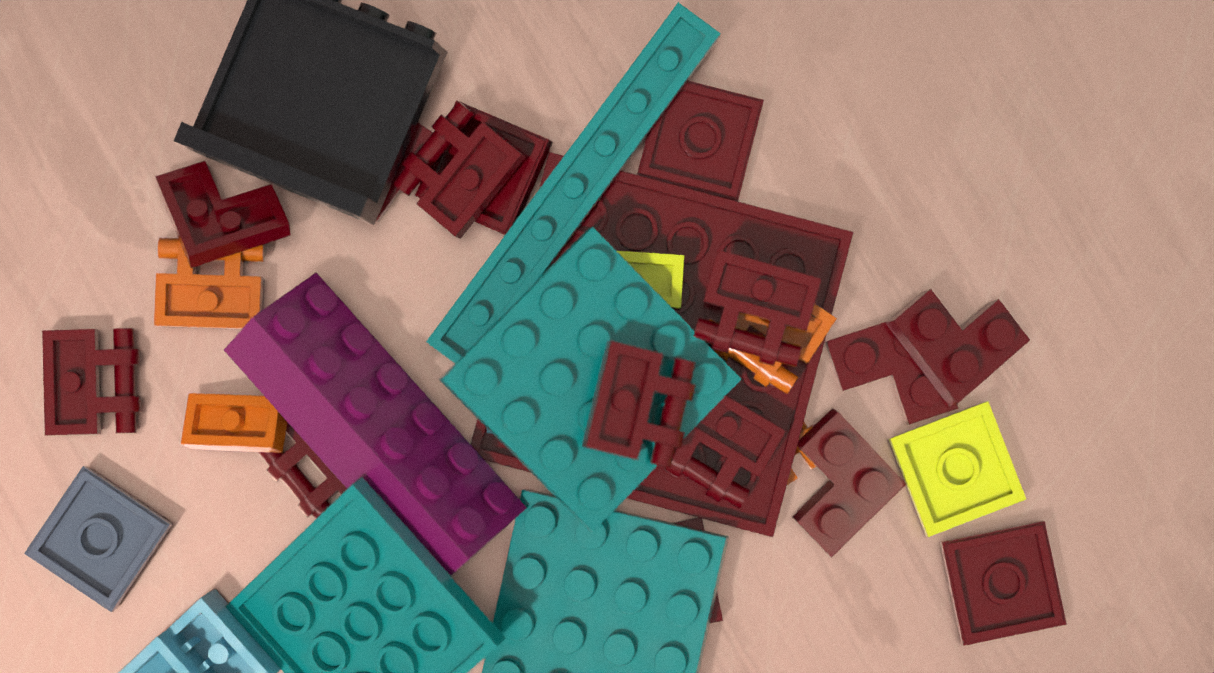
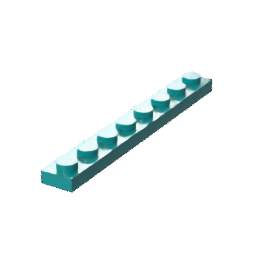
[426,2,721,363]

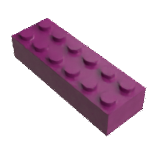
[224,272,527,576]

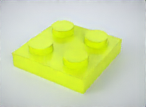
[889,401,1026,537]

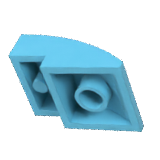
[119,589,281,673]

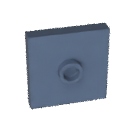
[24,466,172,612]

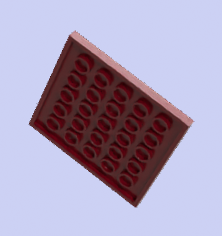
[470,152,854,537]

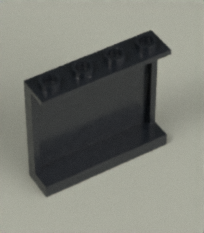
[173,0,448,226]

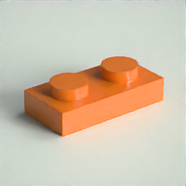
[181,393,287,453]

